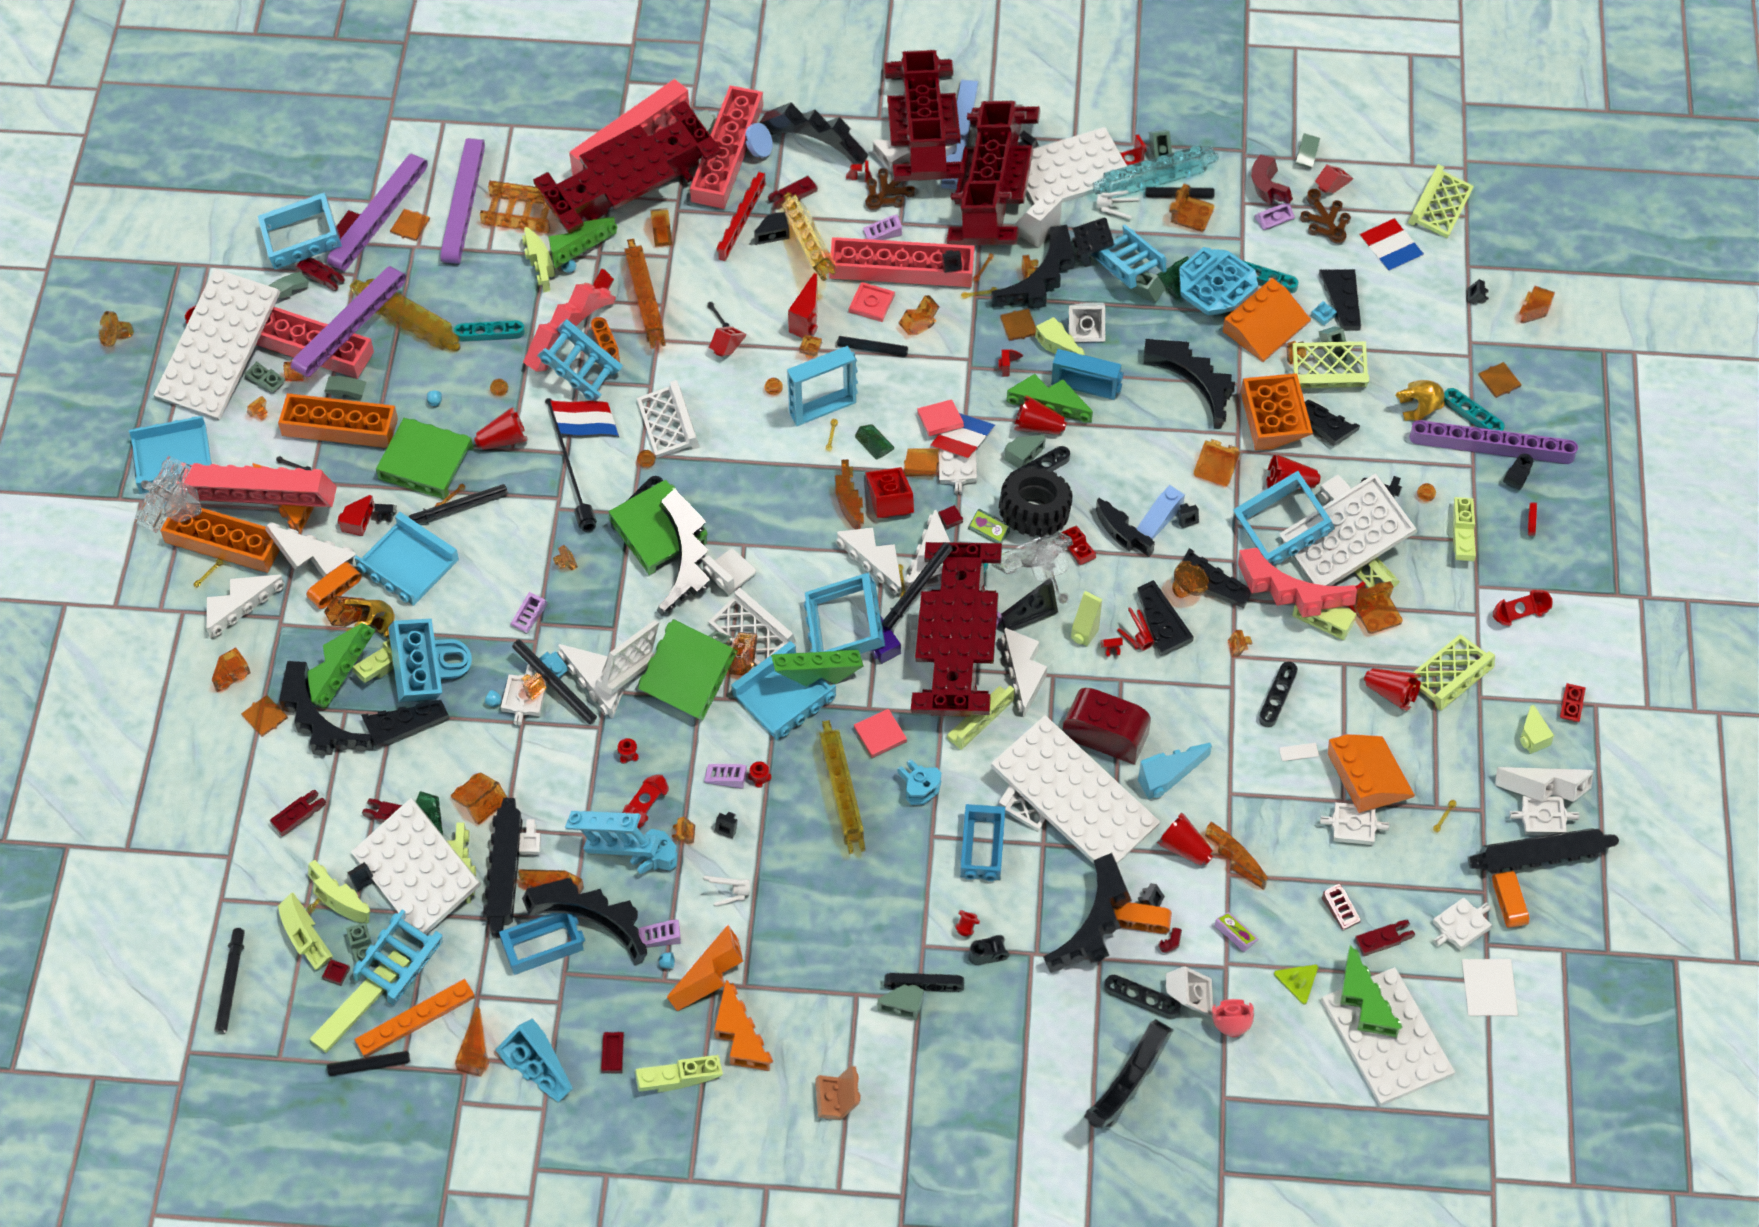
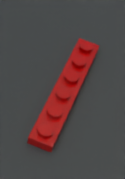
[717,172,766,262]

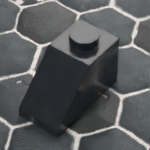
[754,211,790,245]

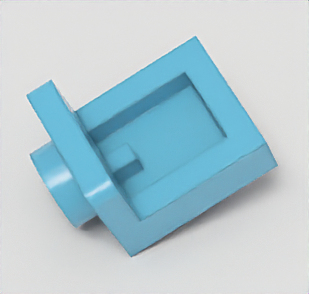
[539,651,569,678]

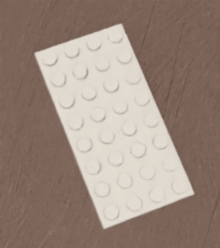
[154,268,280,420]
[990,715,1160,864]

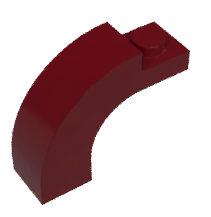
[1251,154,1293,204]

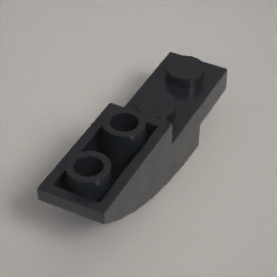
[1096,498,1155,557]

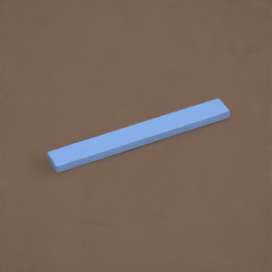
[941,80,978,189]

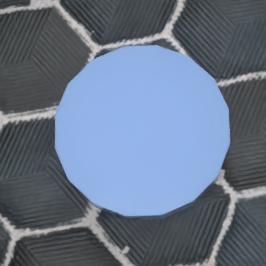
[745,123,773,158]

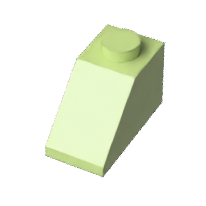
[1520,705,1554,754]

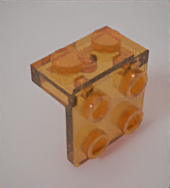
[1169,183,1215,232]
[1194,439,1242,487]
[1353,581,1403,634]
[451,772,508,825]

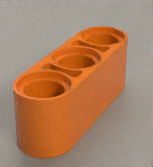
[591,317,620,363]
[306,562,362,609]
[1492,871,1529,928]
[1114,902,1172,934]

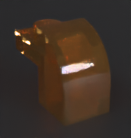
[898,295,940,335]

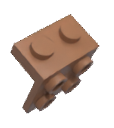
[815,1065,861,1120]

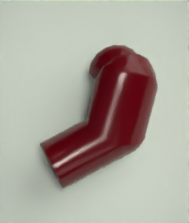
[1158,928,1182,953]

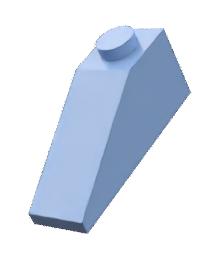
[1136,485,1185,540]

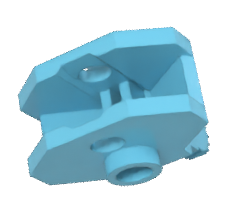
[897,759,942,805]
[630,829,677,874]

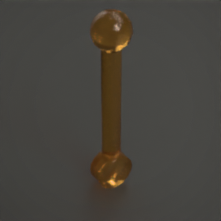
[973,253,994,282]
[435,484,465,506]

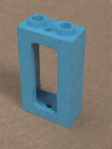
[1051,349,1124,400]
[960,804,1006,881]
[499,913,585,975]

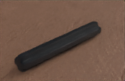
[1145,187,1215,198]
[837,336,908,357]
[327,1051,410,1076]

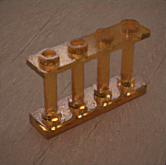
[480,180,550,233]

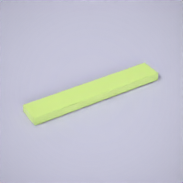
[310,950,411,1053]

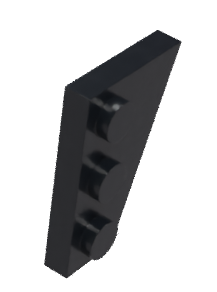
[1305,399,1360,446]
[1001,578,1058,631]

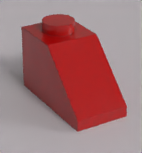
[1314,164,1354,193]
[709,326,747,357]
[338,495,375,536]

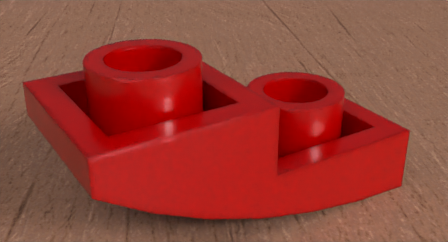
[1060,525,1096,565]
[1560,683,1586,722]

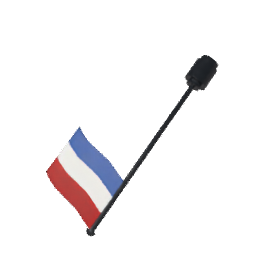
[545,398,619,532]

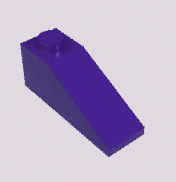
[869,615,901,664]

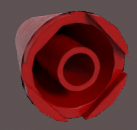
[1014,395,1067,435]
[474,407,528,450]
[1266,455,1321,490]
[1364,668,1421,711]
[1157,812,1214,866]

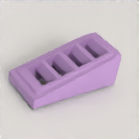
[863,215,902,240]
[510,592,548,633]
[704,764,747,788]
[638,919,681,947]

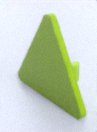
[1274,964,1318,1005]

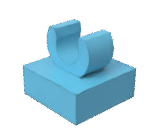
[1311,301,1337,326]

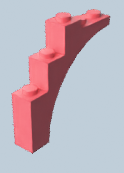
[523,283,616,372]
[1238,548,1357,618]

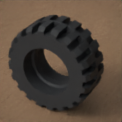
[999,467,1073,537]

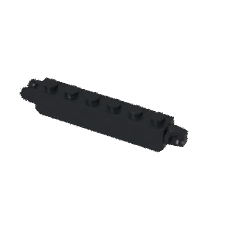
[483,797,523,939]
[1468,828,1620,874]

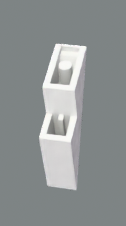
[873,140,957,173]
[904,510,950,589]
[265,523,356,577]
[835,528,902,597]
[207,574,285,638]
[1001,628,1047,717]
[557,644,625,719]
[1495,767,1593,802]

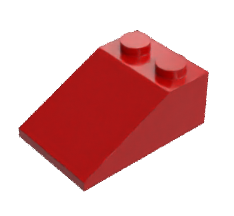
[788,273,818,341]
[865,467,914,518]

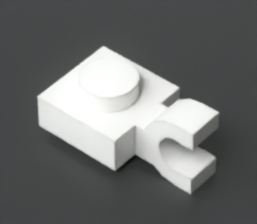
[519,819,541,855]

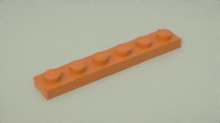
[354,979,475,1058]

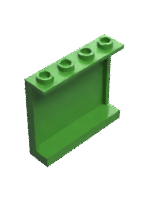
[376,418,474,500]
[609,480,708,576]
[638,619,738,721]

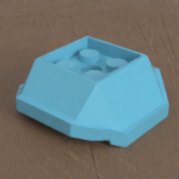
[1179,247,1258,316]

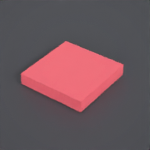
[849,282,895,322]
[917,399,964,436]
[854,709,907,758]

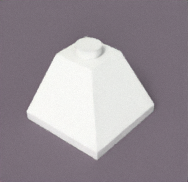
[1069,303,1105,342]
[1166,966,1213,1018]

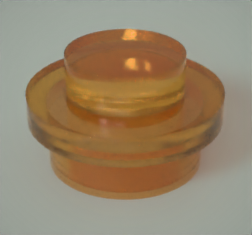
[765,377,783,395]
[490,379,508,396]
[637,450,656,468]
[1417,483,1436,501]

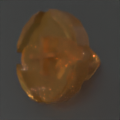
[99,311,134,347]
[1172,561,1209,598]

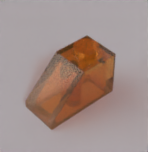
[650,208,673,247]
[729,632,758,676]

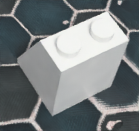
[1014,191,1062,248]

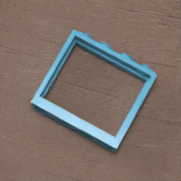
[258,192,342,270]
[787,346,858,426]
[1233,471,1335,566]
[803,572,885,654]

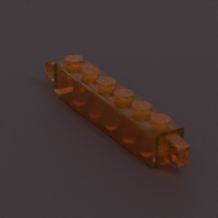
[624,238,666,349]

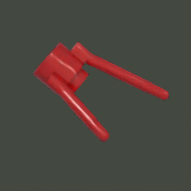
[1117,608,1154,651]

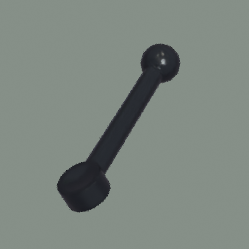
[707,302,730,327]
[276,456,312,471]

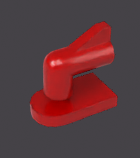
[846,160,872,183]

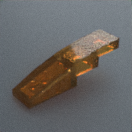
[1205,821,1268,890]

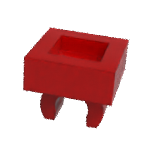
[1100,637,1123,657]

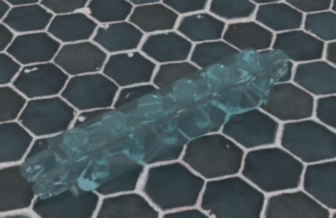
[1093,145,1219,199]

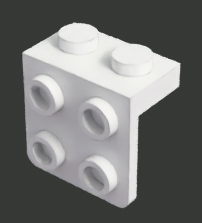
[703,549,756,594]

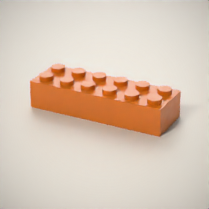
[278,393,398,448]
[160,501,280,573]

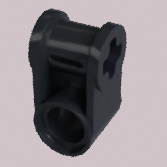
[1503,453,1534,490]
[969,935,1010,965]

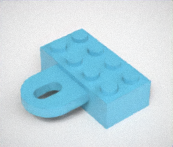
[388,618,472,702]

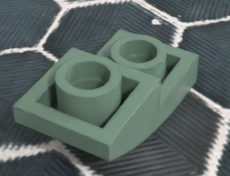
[1295,133,1320,169]
[268,272,309,299]
[245,361,285,393]
[324,376,366,399]
[346,922,378,967]

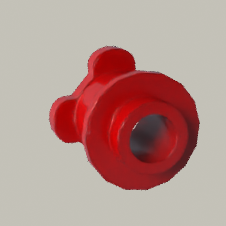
[617,738,639,764]
[748,761,772,788]
[955,910,980,937]

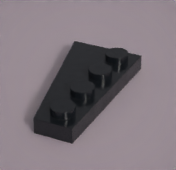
[1319,269,1361,331]
[1174,548,1251,608]
[1137,580,1194,657]
[361,700,449,749]

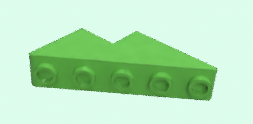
[548,217,617,268]
[1007,374,1093,423]
[307,623,375,709]
[771,650,864,687]
[1340,945,1402,1037]

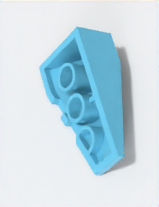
[1138,743,1212,799]
[495,1019,573,1102]

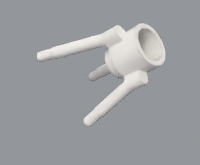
[1097,190,1139,219]
[703,876,750,906]

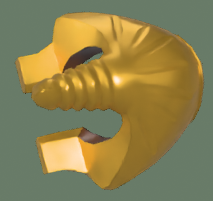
[1395,380,1445,421]
[345,599,395,638]

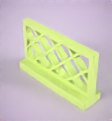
[1408,164,1474,238]
[1292,341,1369,388]
[1413,634,1495,711]

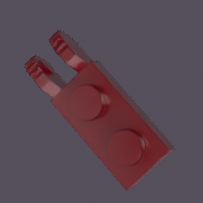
[768,176,818,209]
[295,257,345,291]
[270,790,326,837]
[362,798,402,823]
[1355,919,1415,956]

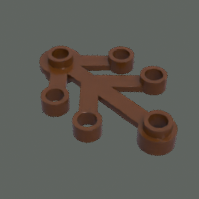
[865,162,915,210]
[1300,189,1351,243]

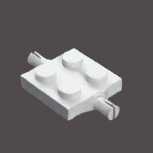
[939,449,977,495]
[501,665,548,725]
[1509,796,1579,836]
[1320,802,1389,845]
[1433,898,1492,951]

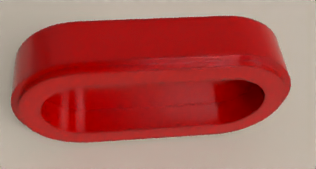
[1528,502,1537,536]

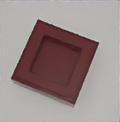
[938,505,963,529]
[322,959,350,986]

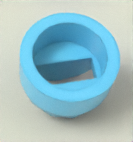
[561,259,576,273]
[427,391,442,406]
[485,690,501,707]
[659,952,675,969]

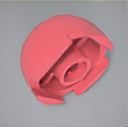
[1212,999,1254,1038]

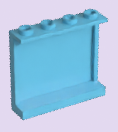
[129,416,212,494]
[354,512,459,606]
[731,641,836,740]

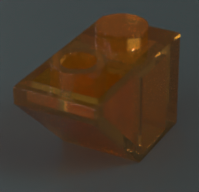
[1519,285,1555,324]
[324,596,365,627]
[212,647,251,692]

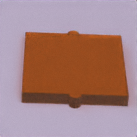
[390,209,430,241]
[1000,309,1036,341]
[1478,362,1522,398]
[904,448,940,476]
[241,695,288,737]

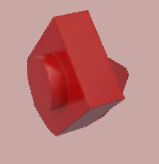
[998,349,1023,377]

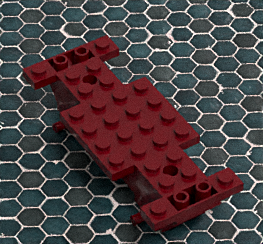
[884,50,964,182]
[533,101,721,234]
[946,101,1041,245]
[910,542,1002,717]

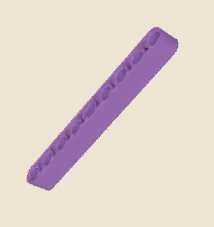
[441,138,485,264]
[327,153,428,271]
[291,266,406,377]
[1409,420,1578,464]

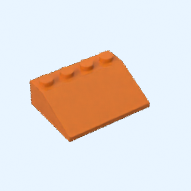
[1222,278,1311,362]
[1240,373,1313,451]
[1328,734,1415,813]

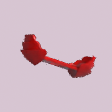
[1492,590,1553,626]
[622,774,669,829]

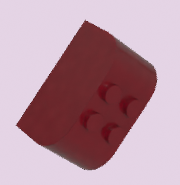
[1062,688,1151,765]

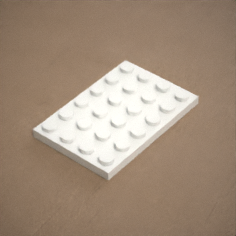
[1026,127,1133,205]
[1280,473,1417,586]
[351,798,482,934]
[1321,967,1455,1106]

